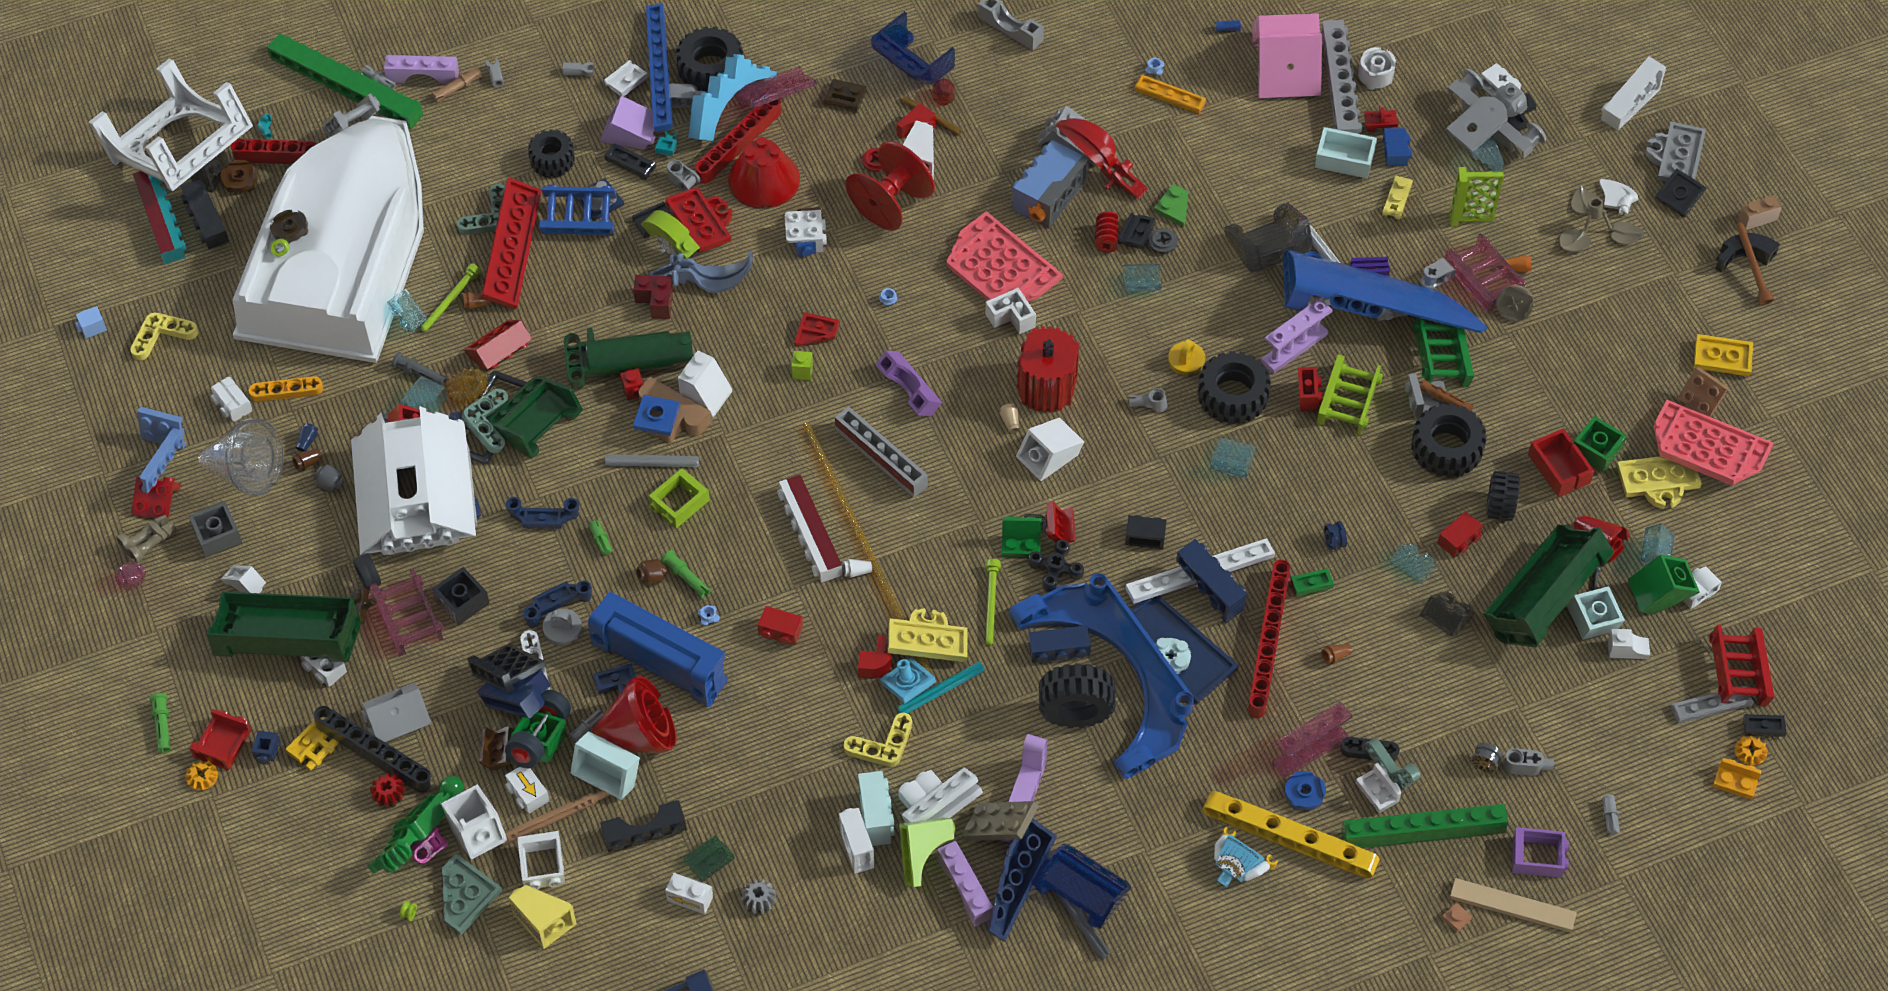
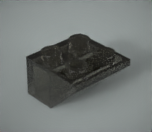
[1420,591,1475,637]

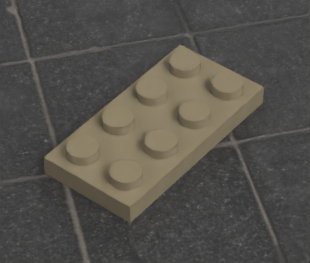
[962,801,1039,841]

